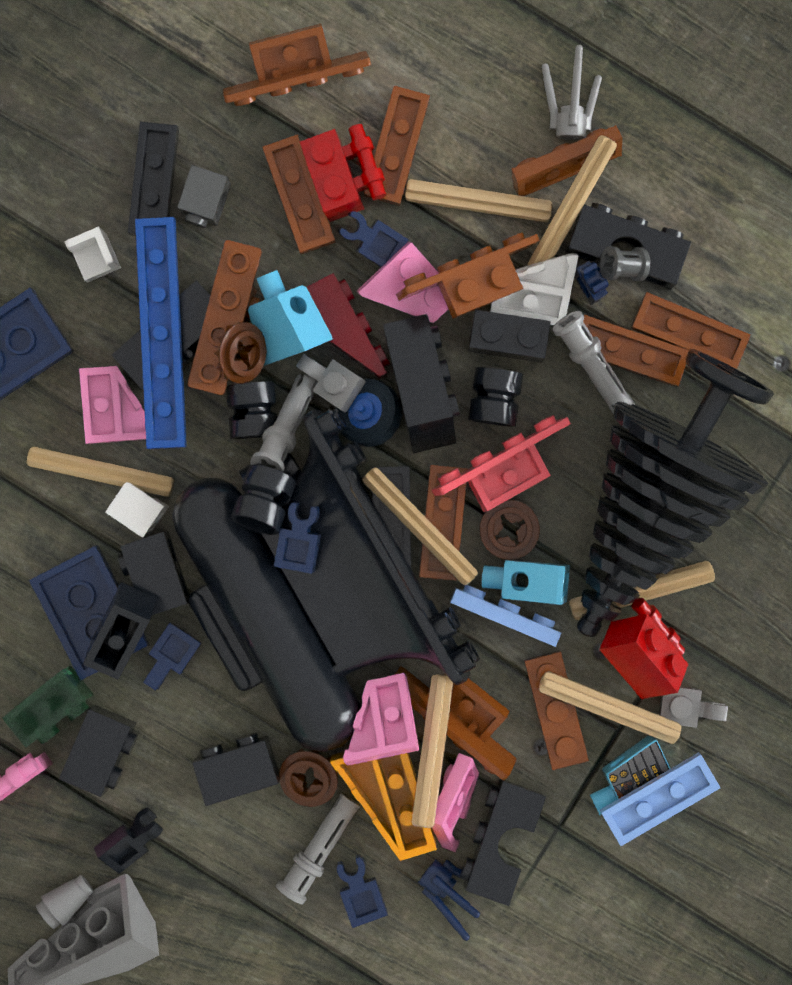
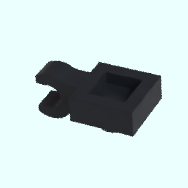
[94,807,163,874]

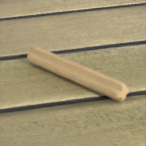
[528,135,617,265]
[405,179,552,222]
[27,447,174,497]
[362,467,478,585]
[569,561,715,620]
[539,671,681,744]
[411,674,453,828]

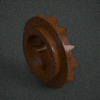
[214,321,267,383]
[479,500,540,560]
[279,748,339,807]

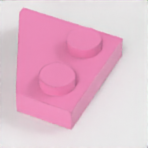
[356,242,448,323]
[343,673,419,766]

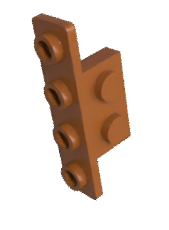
[223,23,371,106]
[396,233,540,319]
[188,240,262,396]
[394,666,517,780]

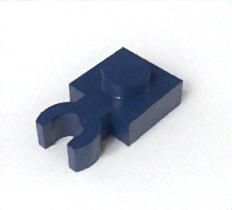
[338,211,409,267]
[574,261,609,305]
[274,502,321,574]
[337,854,388,928]

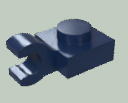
[143,622,202,691]

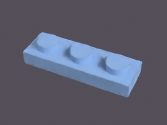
[450,585,561,647]
[600,752,720,846]

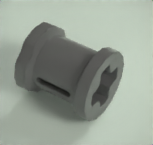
[600,246,651,281]

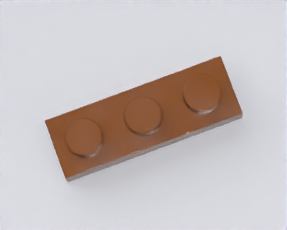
[364,86,430,206]
[512,125,622,196]
[262,134,336,255]
[631,292,751,369]
[583,315,689,387]
[419,465,468,581]
[524,651,589,770]

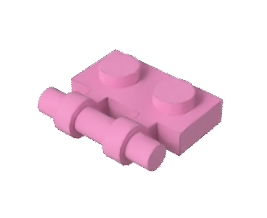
[0,752,53,801]

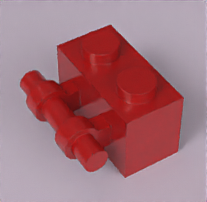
[299,124,387,222]
[599,597,689,699]

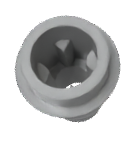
[36,874,94,929]

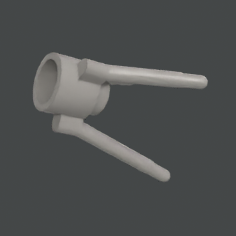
[542,45,602,140]

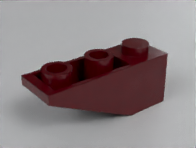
[307,273,390,379]

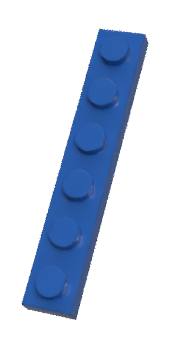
[135,217,187,449]

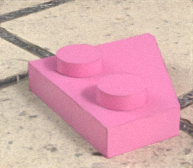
[79,366,146,444]
[432,753,479,852]

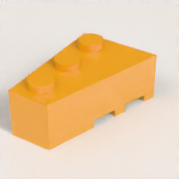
[330,751,437,861]

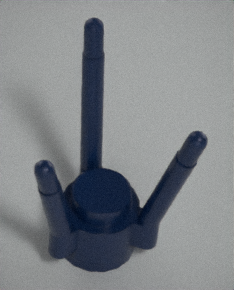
[417,859,480,941]

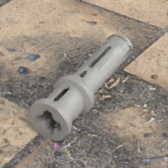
[552,311,635,415]
[250,374,317,472]
[275,793,361,905]

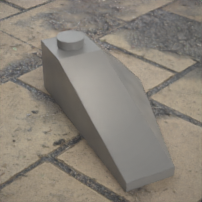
[8,873,159,985]

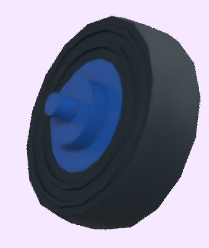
[335,379,402,447]

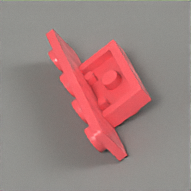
[432,415,571,512]

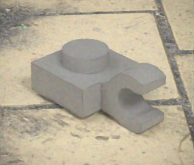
[296,354,366,412]
[659,687,728,728]

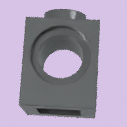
[177,165,231,228]

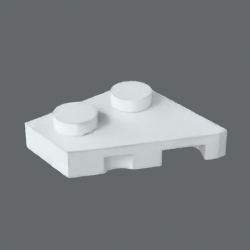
[490,253,578,325]

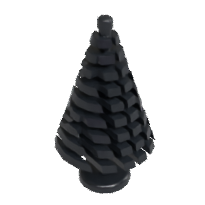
[577,348,774,637]

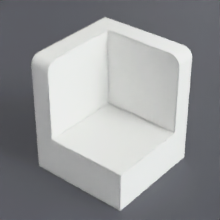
[65,227,121,283]
[105,482,169,538]

